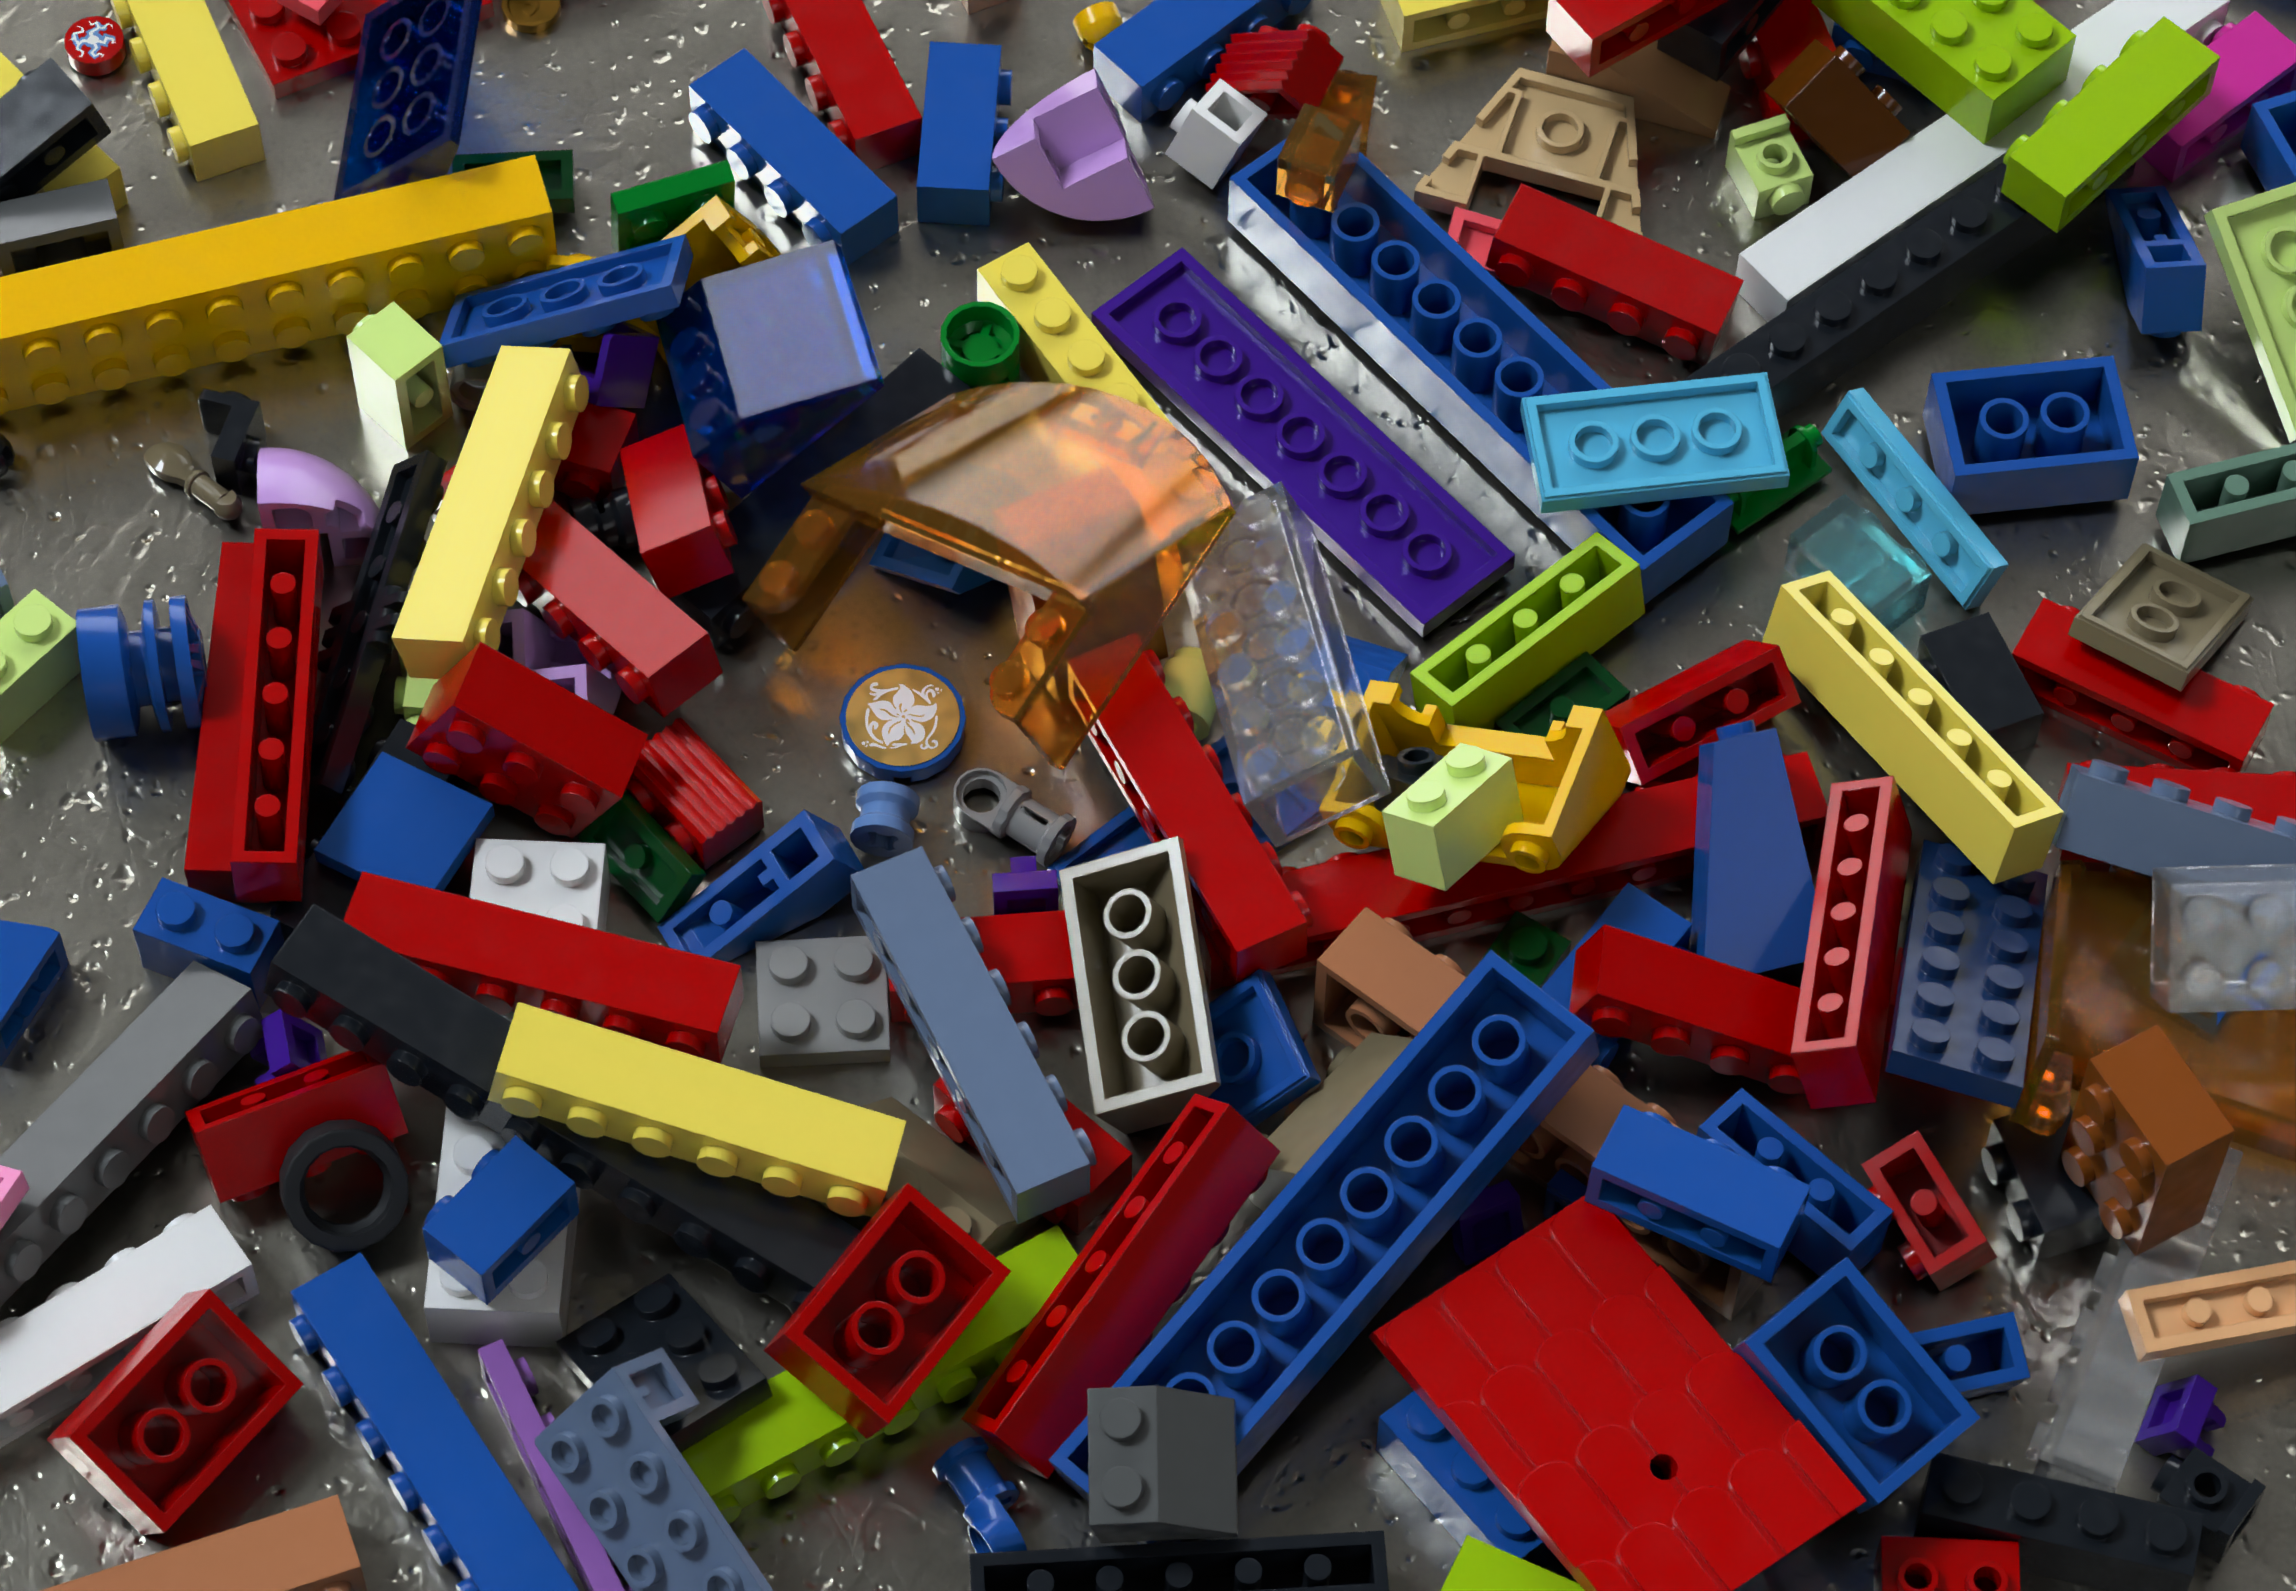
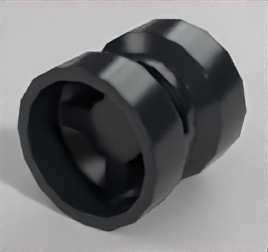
[568,486,639,550]

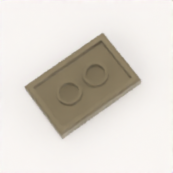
[2068,543,2254,691]

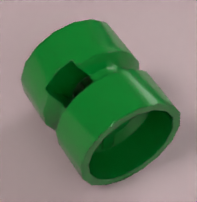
[940,301,1020,415]

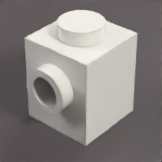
[1165,78,1268,190]

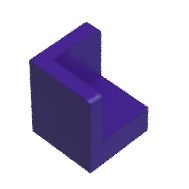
[577,321,660,409]

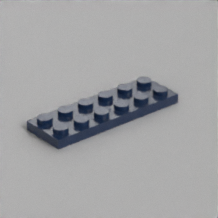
[1885,839,2048,1109]

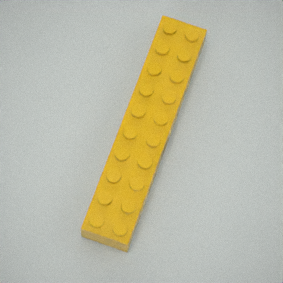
[0,154,558,416]

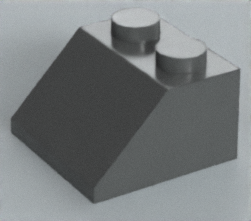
[0,178,125,276]
[1087,1385,1238,1543]

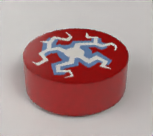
[64,16,127,76]

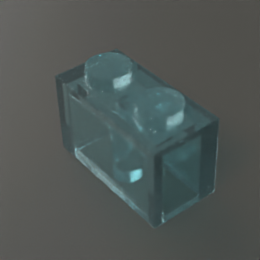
[1784,494,1932,633]

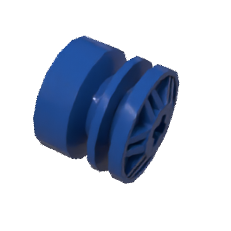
[76,595,208,742]

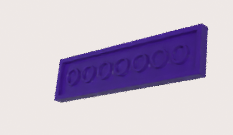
[1091,247,1515,638]

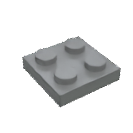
[755,936,891,1068]

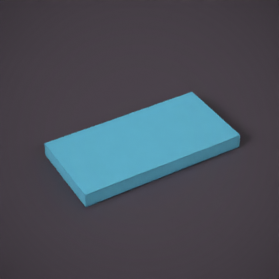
[1520,372,1790,514]

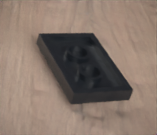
[556,1273,773,1453]

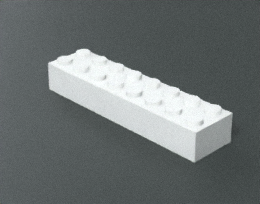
[424,838,611,1348]

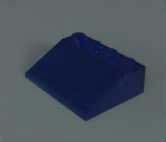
[334,0,482,200]
[656,240,885,499]

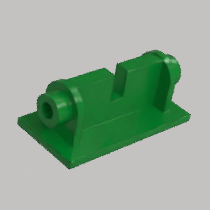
[1726,424,1832,534]

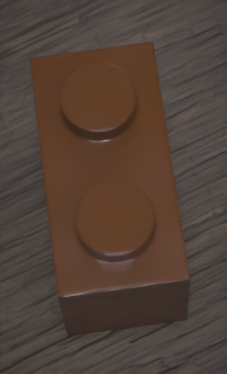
[1764,39,1911,178]

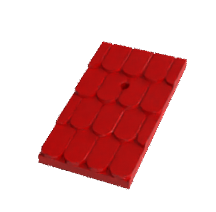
[1369,1195,1867,1591]

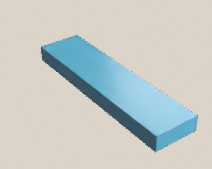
[1821,387,2009,610]

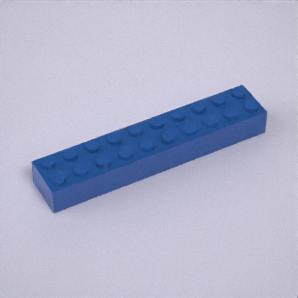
[1228,115,1734,605]
[1049,950,1600,1544]

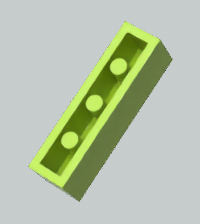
[2001,16,2220,233]
[1410,532,1645,730]

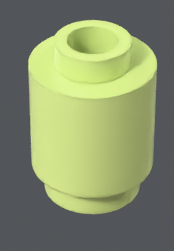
[1163,647,1225,741]

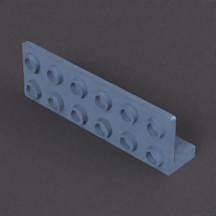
[535,1347,774,1591]

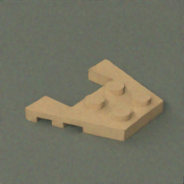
[1414,67,1643,236]

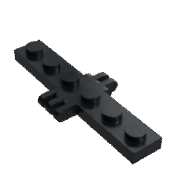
[308,450,448,807]

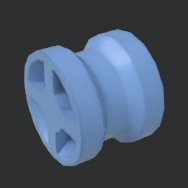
[850,781,920,857]

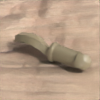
[144,441,243,520]

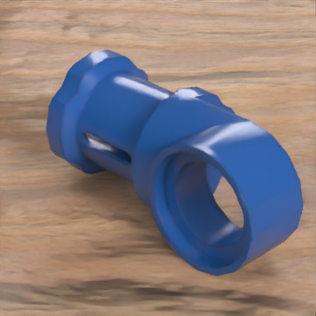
[932,1436,1027,1553]

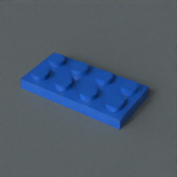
[439,234,694,368]

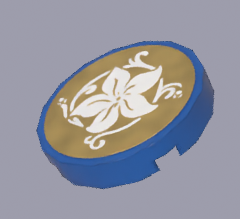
[839,663,966,782]

